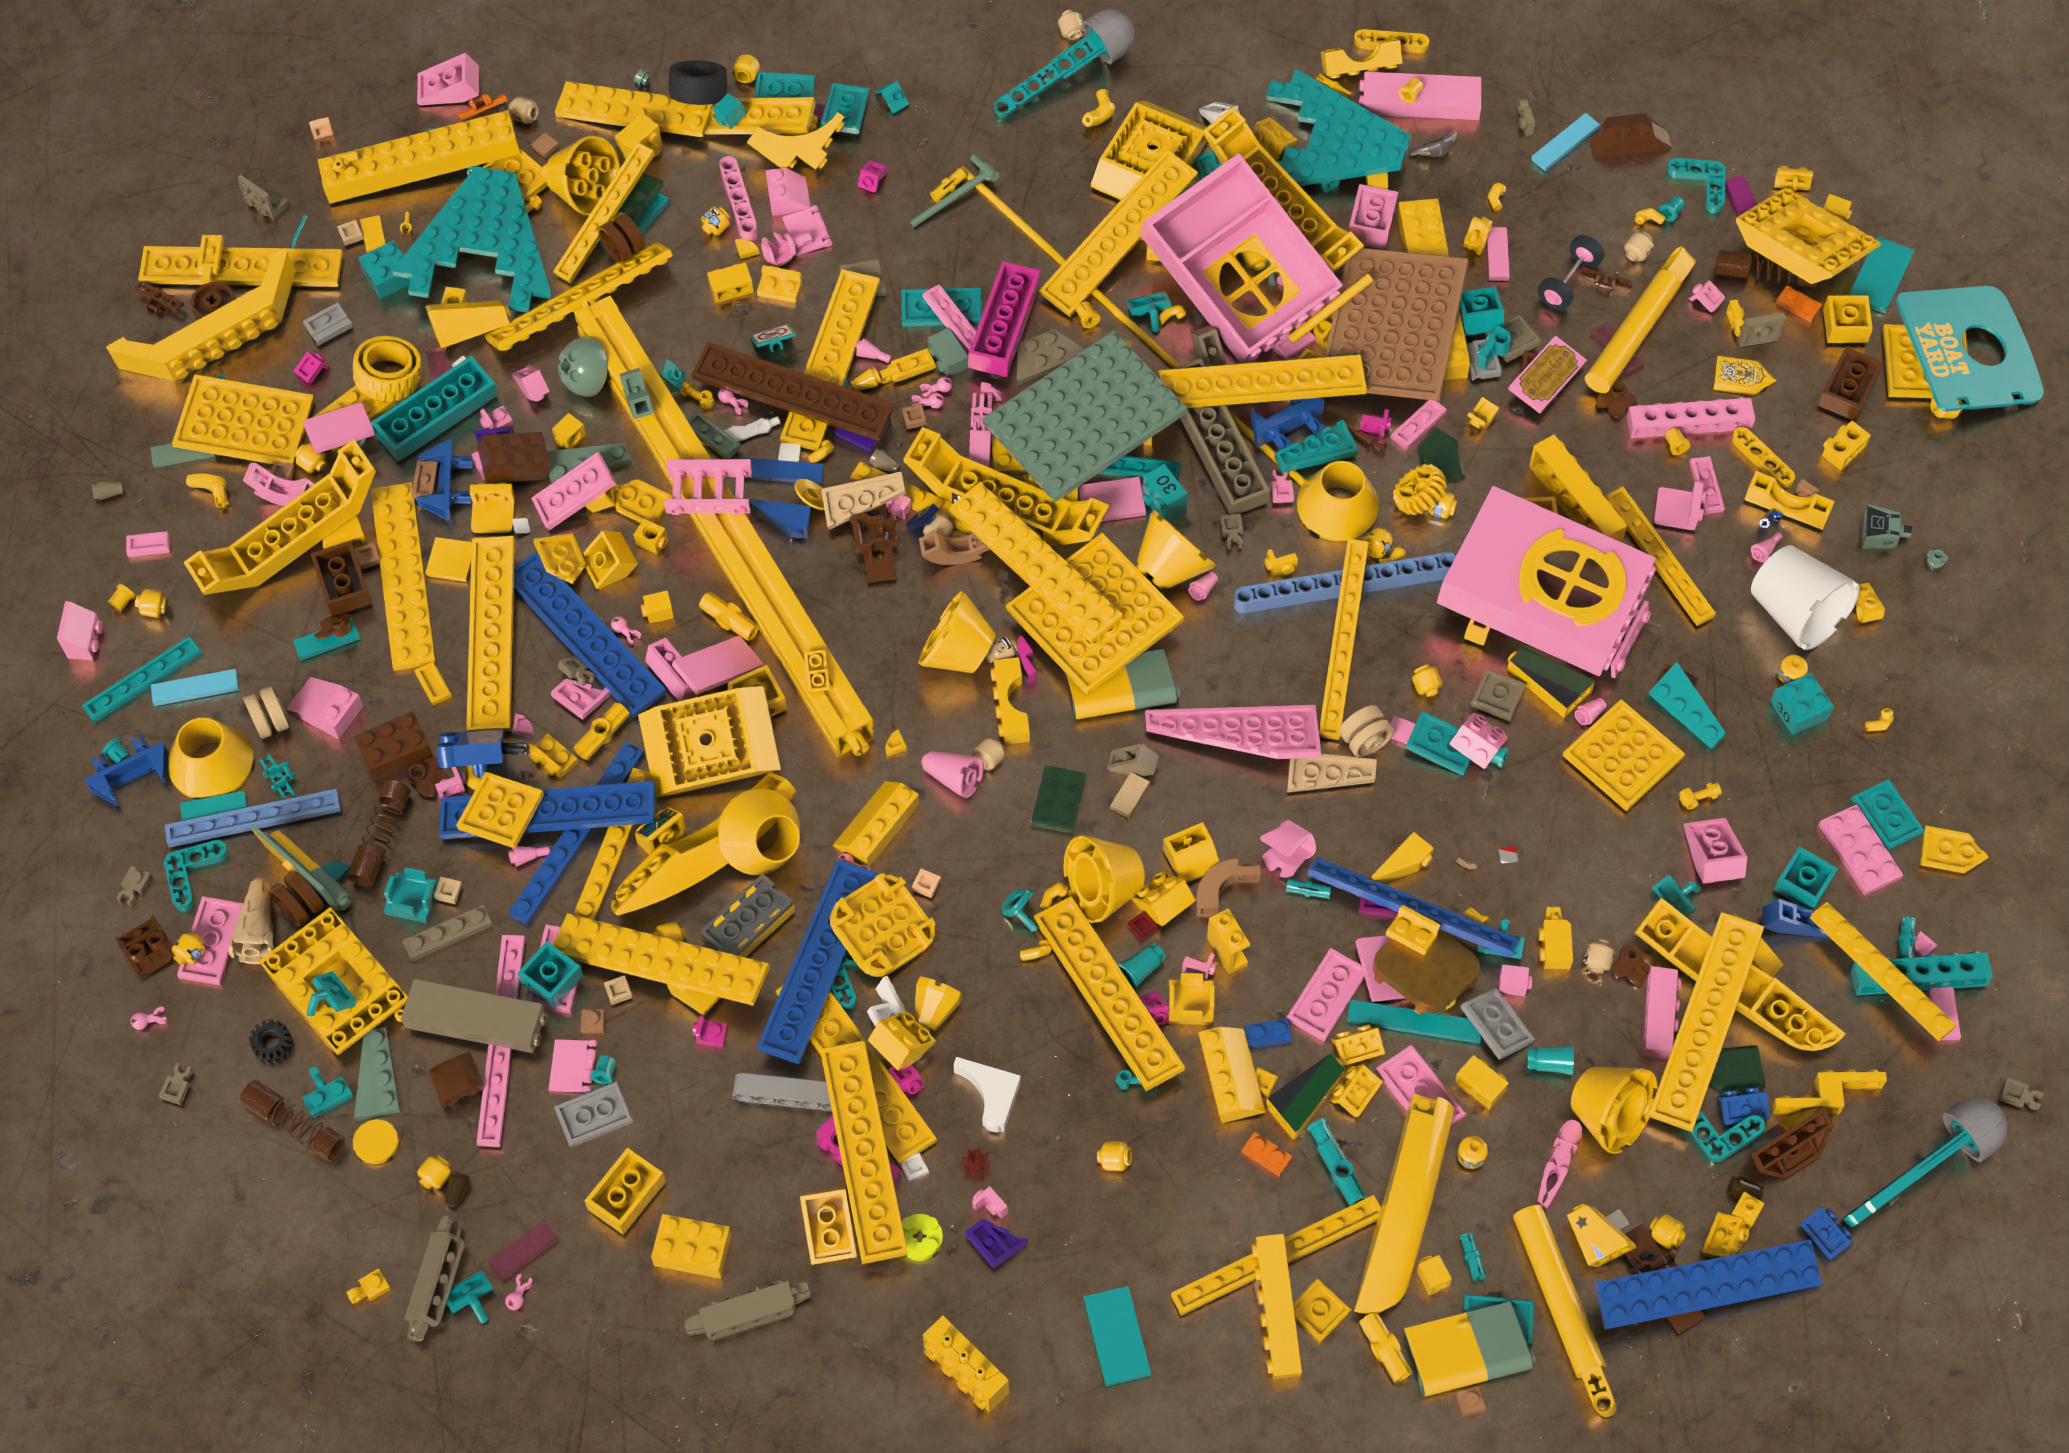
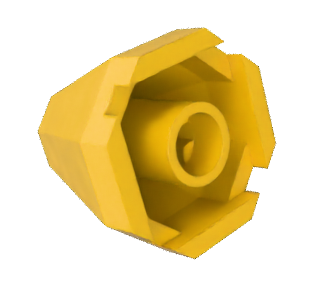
[914,976,963,1032]

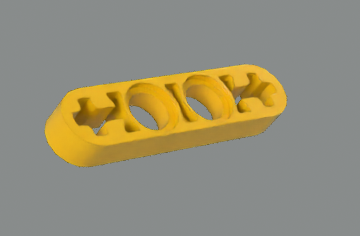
[1354,29,1429,54]
[1732,427,1795,489]

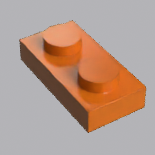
[1776,286,1822,322]
[1242,1132,1292,1177]

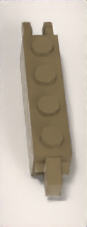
[404,1215,465,1341]
[684,1280,811,1340]

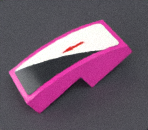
[1018,636,1037,685]

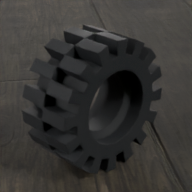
[249,1019,293,1063]

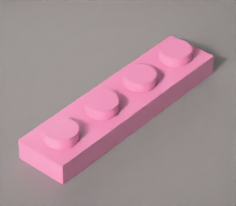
[922,285,976,355]

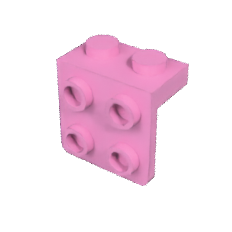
[1654,481,1706,531]
[1450,713,1508,769]

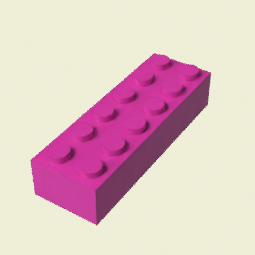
[968,261,1041,377]

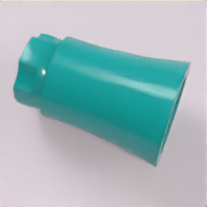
[1117,942,1166,989]
[1527,1044,1574,1076]

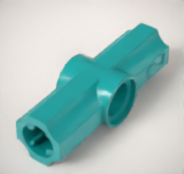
[1317,1138,1368,1206]

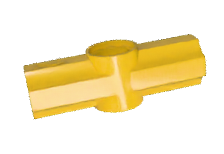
[699,592,759,641]
[573,702,630,760]
[1359,1313,1412,1383]

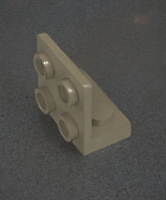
[237,175,290,220]

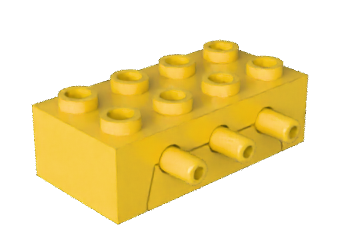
[923,1316,1009,1413]

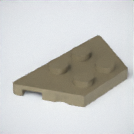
[1017,329,1085,385]

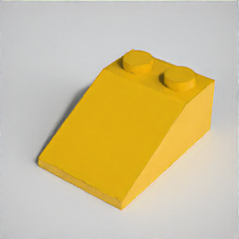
[800,1186,857,1265]

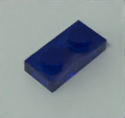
[906,503,939,530]

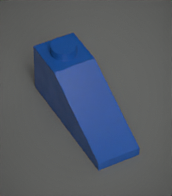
[749,499,812,538]
[1762,899,1830,938]

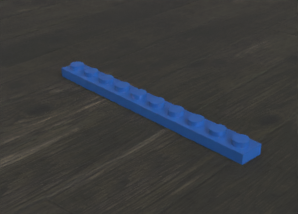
[508,742,645,925]
[1307,857,1520,958]

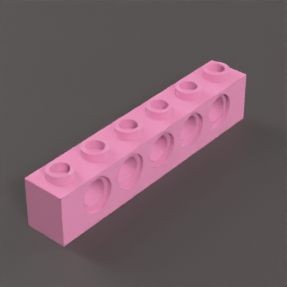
[1626,397,1755,438]

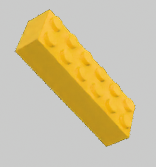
[1529,435,1627,543]

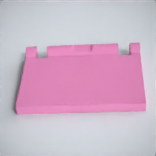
[782,205,832,256]
[549,1040,597,1093]

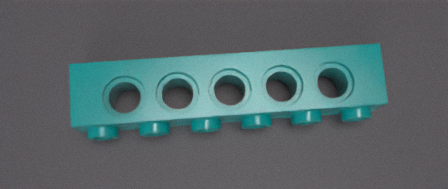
[1851,951,1993,996]

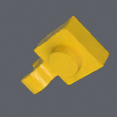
[1726,300,1744,337]
[346,1268,391,1305]

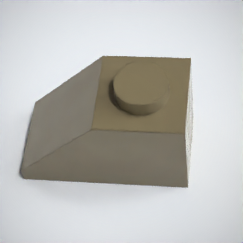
[1190,326,1227,367]
[1107,743,1159,777]

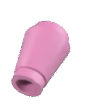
[1188,572,1218,601]
[1575,698,1606,725]

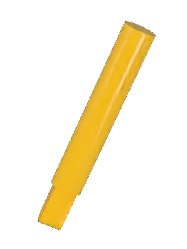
[1585,246,1696,393]
[1513,1205,1617,1417]

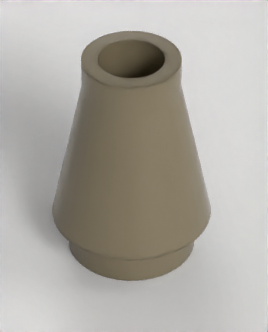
[869,449,901,473]
[91,480,123,501]

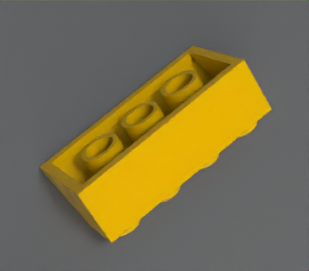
[833,781,920,867]
[1198,1027,1265,1123]

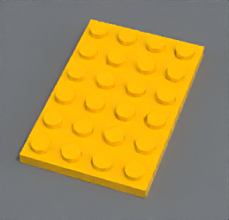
[172,375,315,465]

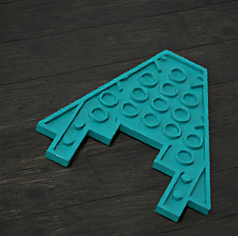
[1266,70,1411,186]
[393,167,551,313]

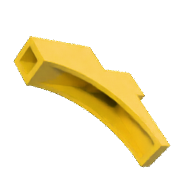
[747,113,844,170]

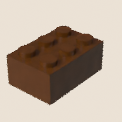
[1818,347,1884,421]
[477,432,551,483]
[311,541,372,616]
[354,711,433,782]

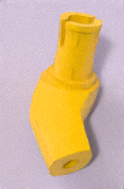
[1082,89,1115,127]
[186,473,229,508]

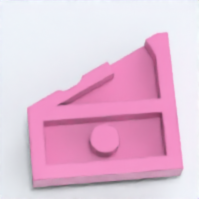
[551,679,611,720]

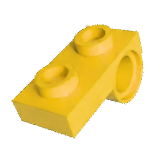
[1855,582,1885,623]

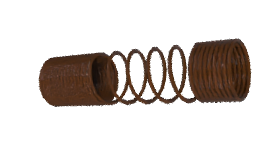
[1715,250,1818,288]
[347,780,411,887]
[239,1080,346,1161]

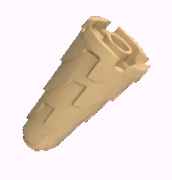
[228,878,274,964]

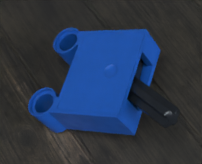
[436,729,530,778]

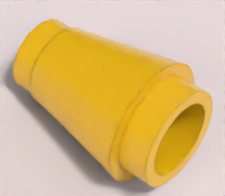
[850,368,882,391]

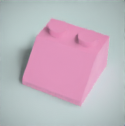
[765,168,811,216]
[57,601,102,660]

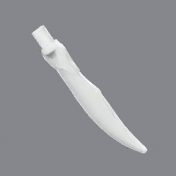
[700,416,780,447]

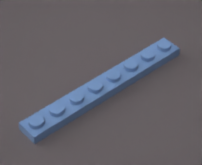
[165,789,341,847]

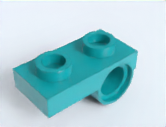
[1476,326,1511,370]

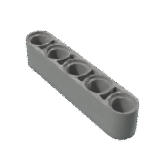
[732,1073,832,1111]

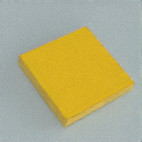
[425,537,472,582]
[1293,1278,1352,1343]

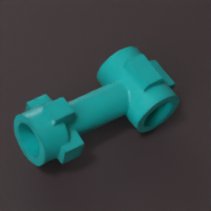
[1116,1070,1158,1089]

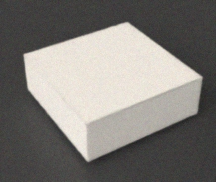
[778,443,801,462]
[900,1152,929,1183]

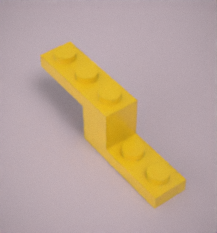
[1771,1070,1887,1115]

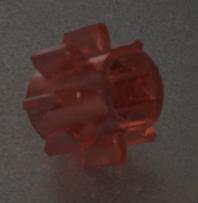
[962,1147,990,1177]

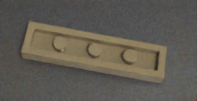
[402,905,493,962]

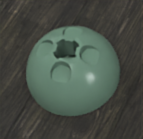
[558,336,607,397]

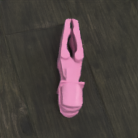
[969,392,993,468]
[1536,1120,1582,1213]

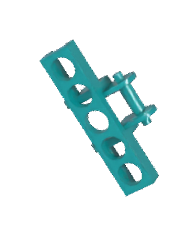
[259,754,296,800]

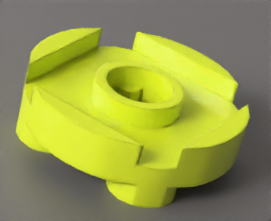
[902,1214,943,1261]

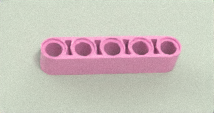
[719,156,758,243]

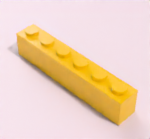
[1251,1234,1302,1379]

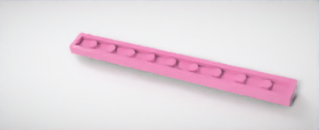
[477,935,525,1147]

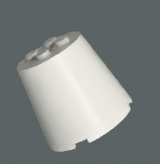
[1751,545,1860,650]

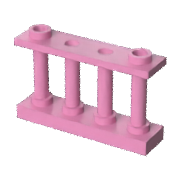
[664,459,752,515]
[1591,587,1651,678]

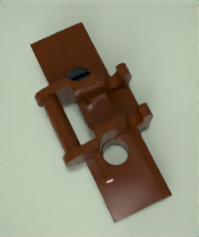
[849,503,900,583]
[1625,1224,1705,1334]

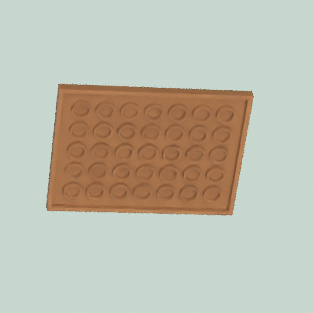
[1324,248,1469,401]

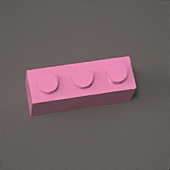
[645,638,697,701]

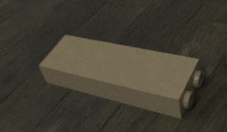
[401,979,547,1053]

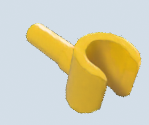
[400,211,413,235]

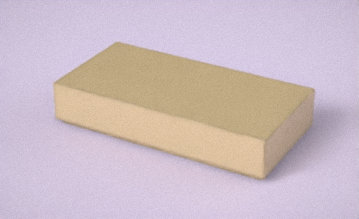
[1110,772,1150,818]

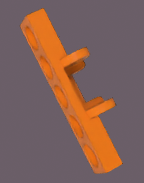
[457,94,507,120]

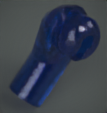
[1759,509,1783,529]

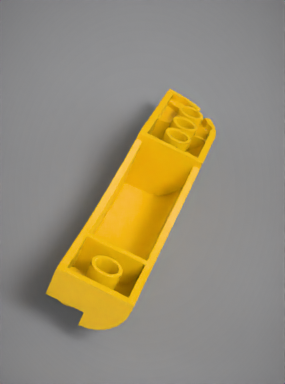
[611,772,796,916]
[1633,898,1846,1051]
[1354,1093,1455,1314]

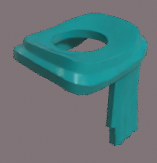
[1001,888,1038,932]

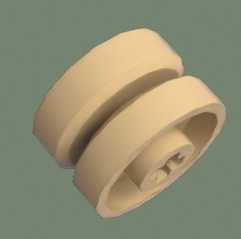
[242,685,289,740]
[1339,705,1395,758]

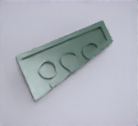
[547,443,632,483]
[354,1027,400,1122]

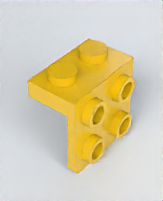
[470,483,515,533]

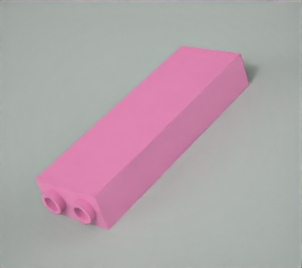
[1359,72,1481,120]

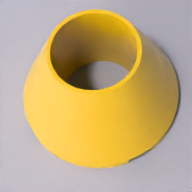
[1297,461,1379,542]
[918,591,996,673]
[168,718,254,799]
[717,788,800,875]
[1064,835,1145,923]
[1571,1067,1657,1154]

